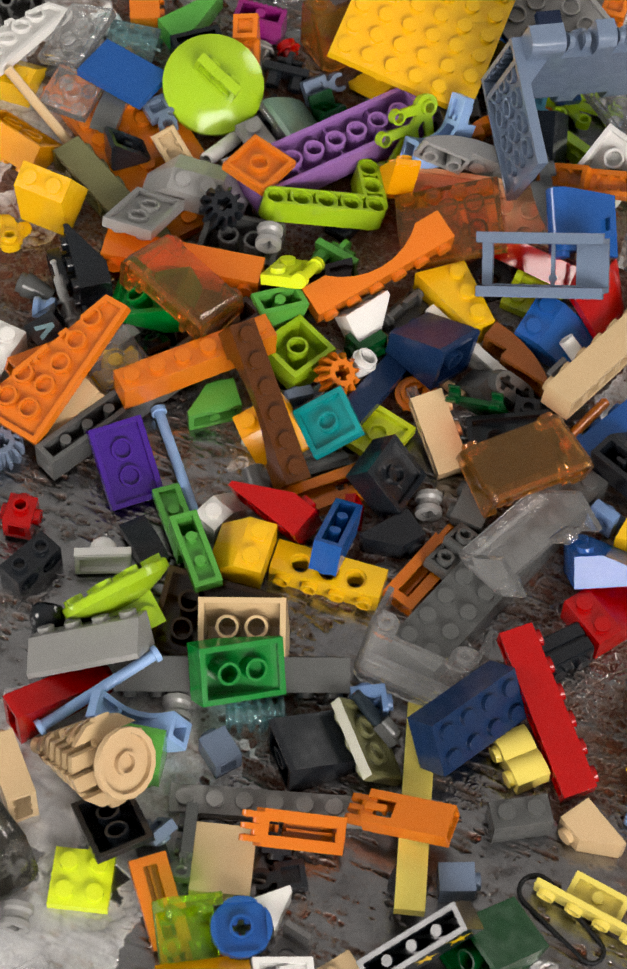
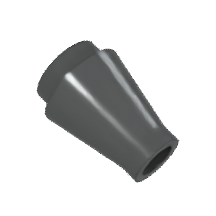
[15,272,56,300]

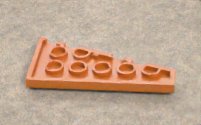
[0,294,131,445]

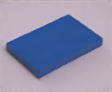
[77,39,164,110]

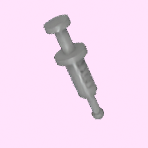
[50,259,77,321]

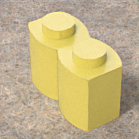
[489,724,551,795]

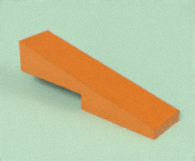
[536,163,627,201]

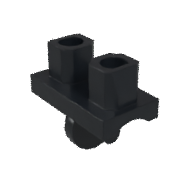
[264,51,311,95]

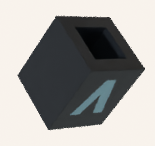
[24,303,69,346]

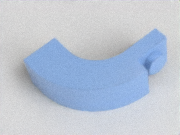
[400,92,476,169]
[85,689,192,753]

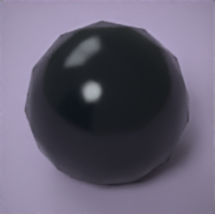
[29,601,66,631]

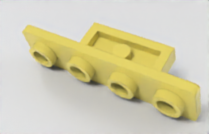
[533,870,627,945]

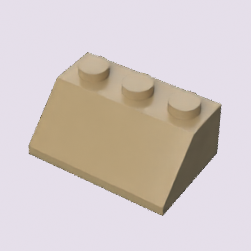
[198,597,290,657]

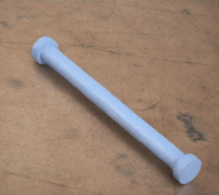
[150,404,199,511]
[33,645,163,736]

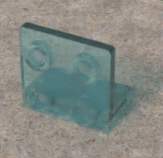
[106,19,163,63]

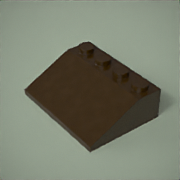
[151,565,284,655]

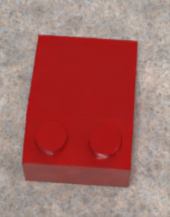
[228,481,322,545]
[560,587,627,659]

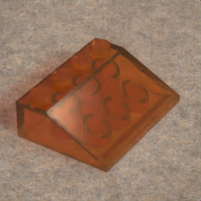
[395,176,508,271]

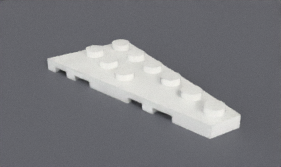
[0,2,70,77]

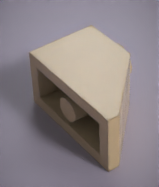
[557,798,627,858]

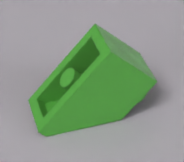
[250,287,309,329]
[187,378,242,431]

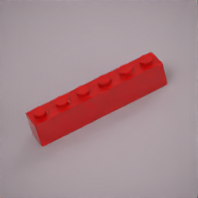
[496,622,599,804]

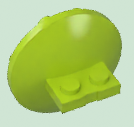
[162,34,264,136]
[62,553,170,629]

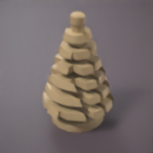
[30,712,156,808]

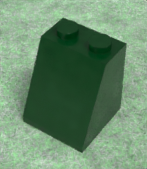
[439,896,549,969]

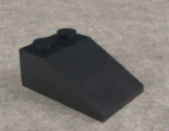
[71,798,156,864]

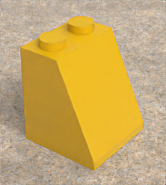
[14,160,89,235]

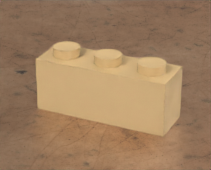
[409,388,470,481]

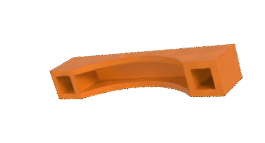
[302,210,455,323]

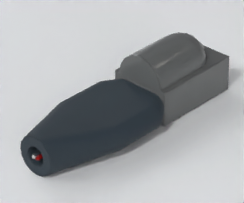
[351,689,401,748]

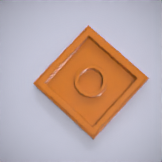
[222,134,296,197]

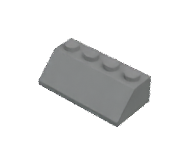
[27,608,155,680]

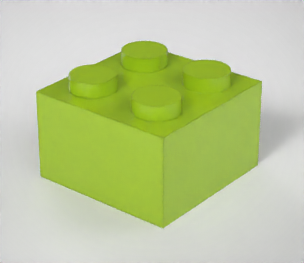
[268,314,336,389]

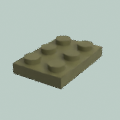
[331,697,403,786]

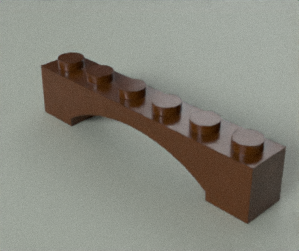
[218,318,311,489]

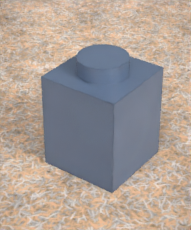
[198,725,242,779]
[436,862,481,902]

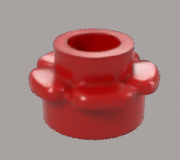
[276,38,300,57]

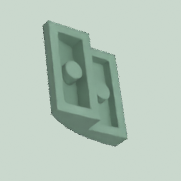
[263,97,317,136]

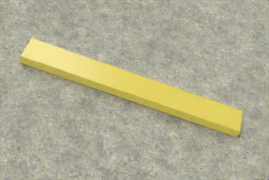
[393,702,433,917]

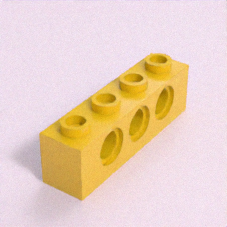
[268,539,388,611]

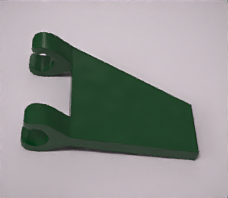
[445,384,509,416]

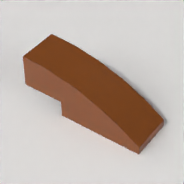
[482,321,548,398]

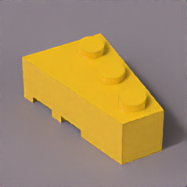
[413,260,495,343]

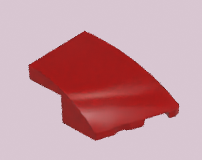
[569,258,624,338]

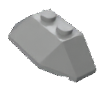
[142,154,248,216]

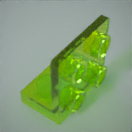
[151,891,223,965]

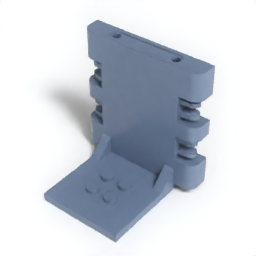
[481,18,627,201]

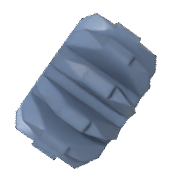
[0,425,25,473]

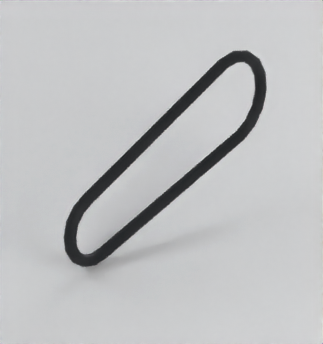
[517,873,606,965]

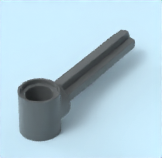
[241,451,350,488]

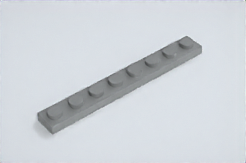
[168,783,392,829]

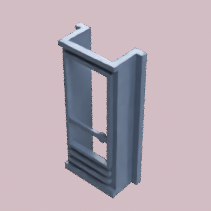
[475,231,610,300]

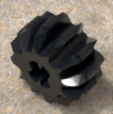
[199,185,244,232]

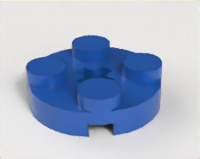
[210,895,273,960]

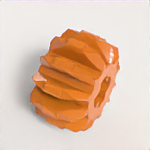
[313,352,360,395]

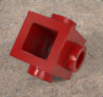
[0,493,43,540]

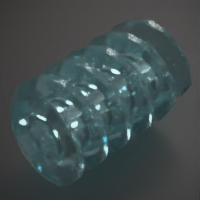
[226,696,285,733]

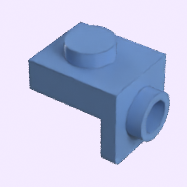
[349,682,393,717]

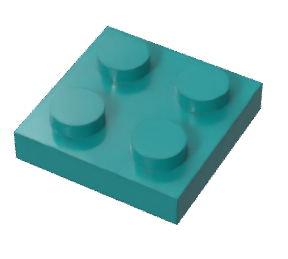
[292,385,365,460]

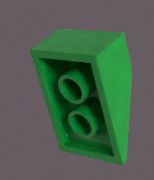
[112,268,204,333]
[187,636,286,708]

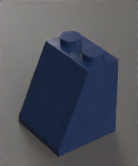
[385,312,480,391]

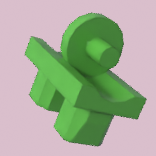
[311,237,359,276]

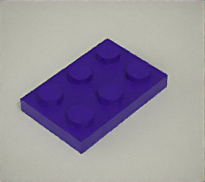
[86,415,163,511]

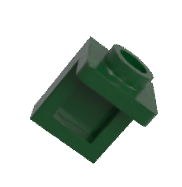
[308,88,347,122]
[344,329,387,360]

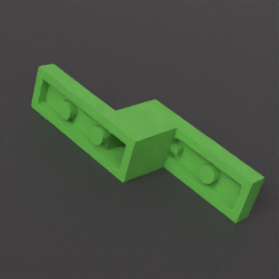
[152,482,223,593]

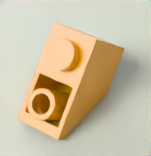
[380,155,421,200]

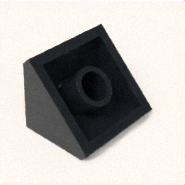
[537,110,569,163]

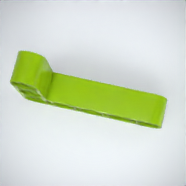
[258,159,388,230]

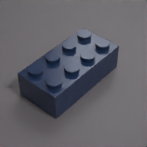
[407,660,527,777]

